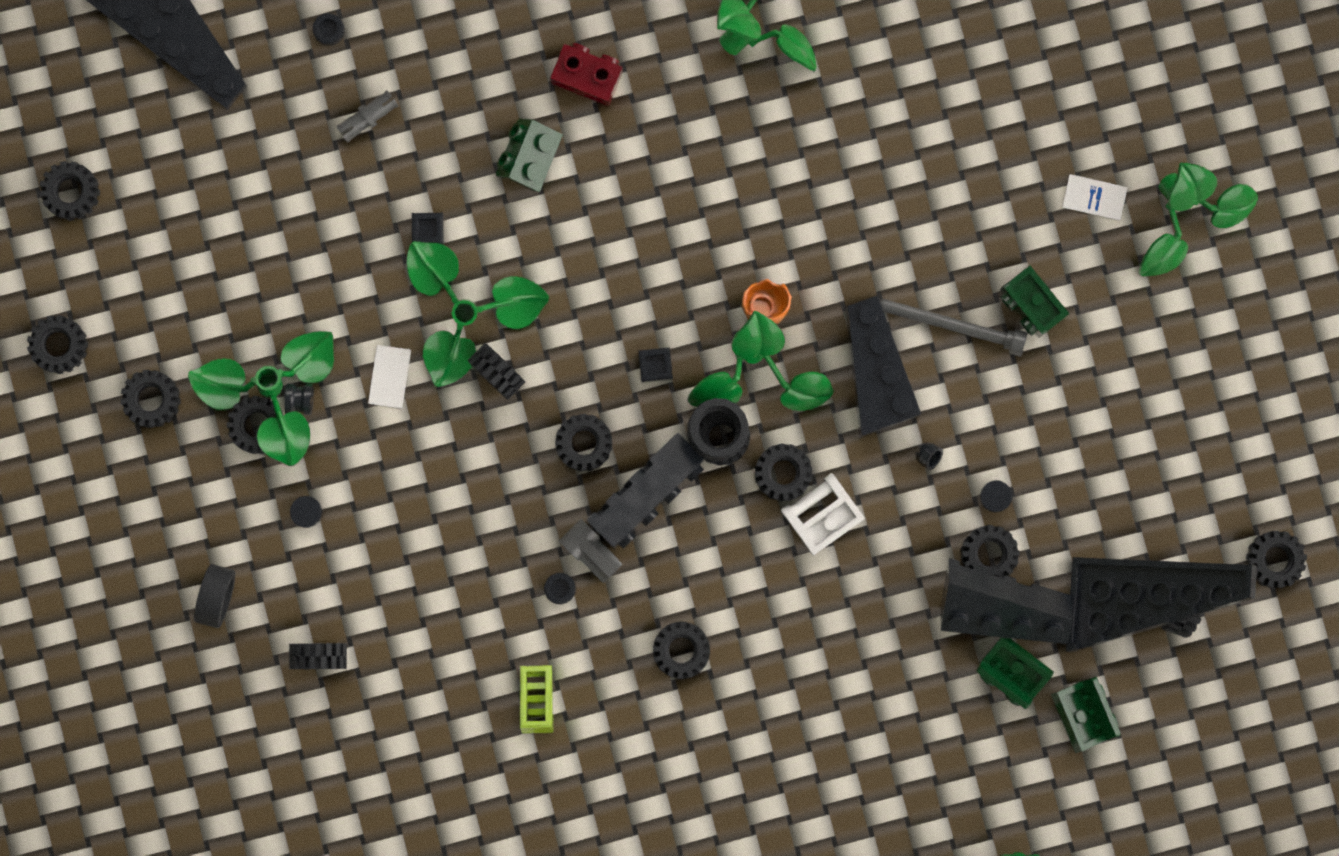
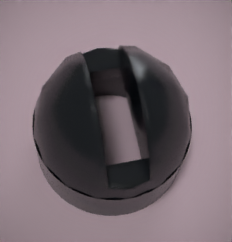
[915,442,943,470]

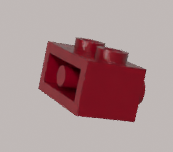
[550,43,623,107]

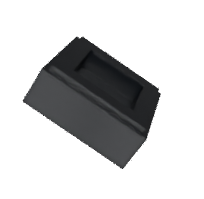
[412,212,444,245]
[638,347,673,383]

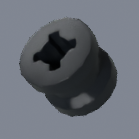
[285,383,314,416]

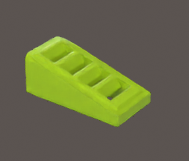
[520,665,553,734]

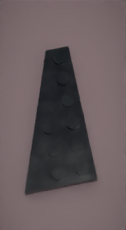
[86,0,247,110]
[1066,557,1257,653]

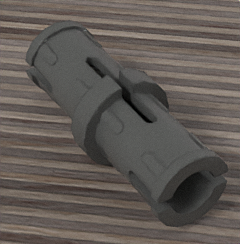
[336,90,399,142]

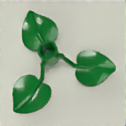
[717,0,817,73]
[1138,162,1259,276]
[407,241,549,387]
[687,311,835,411]
[188,331,334,466]

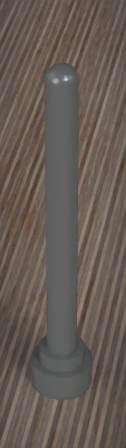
[880,299,1028,357]

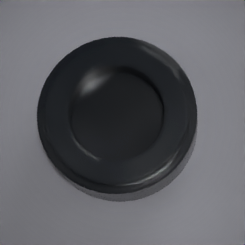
[313,13,345,46]
[980,480,1012,512]
[290,496,323,528]
[544,573,576,605]

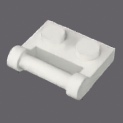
[780,473,865,556]

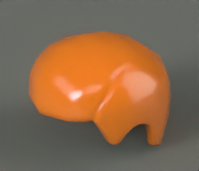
[741,279,792,324]

